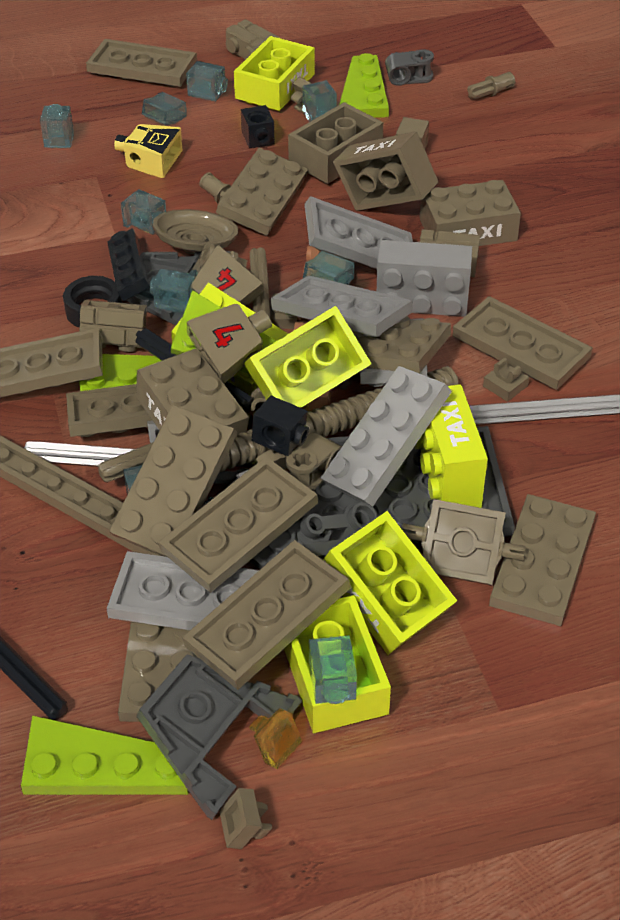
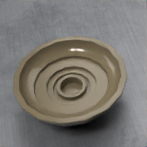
[153,209,238,254]

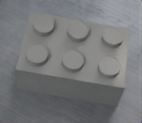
[376,240,472,317]

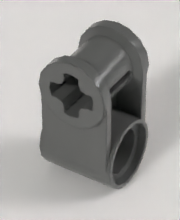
[385,49,434,86]

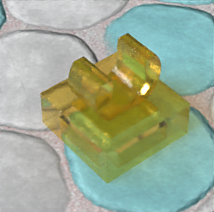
[249,708,302,769]

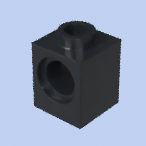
[241,105,275,149]
[251,396,309,456]

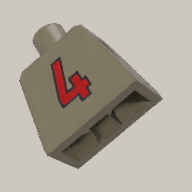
[191,245,264,306]
[187,304,272,383]

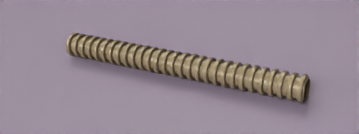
[219,366,458,472]

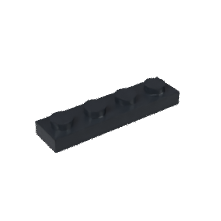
[107,228,150,301]

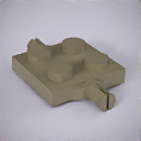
[402,499,526,585]

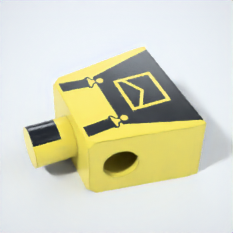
[114,124,183,178]

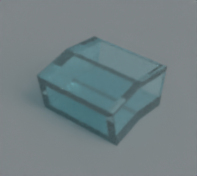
[142,92,187,125]
[303,251,354,285]

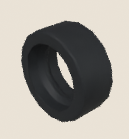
[63,275,122,328]

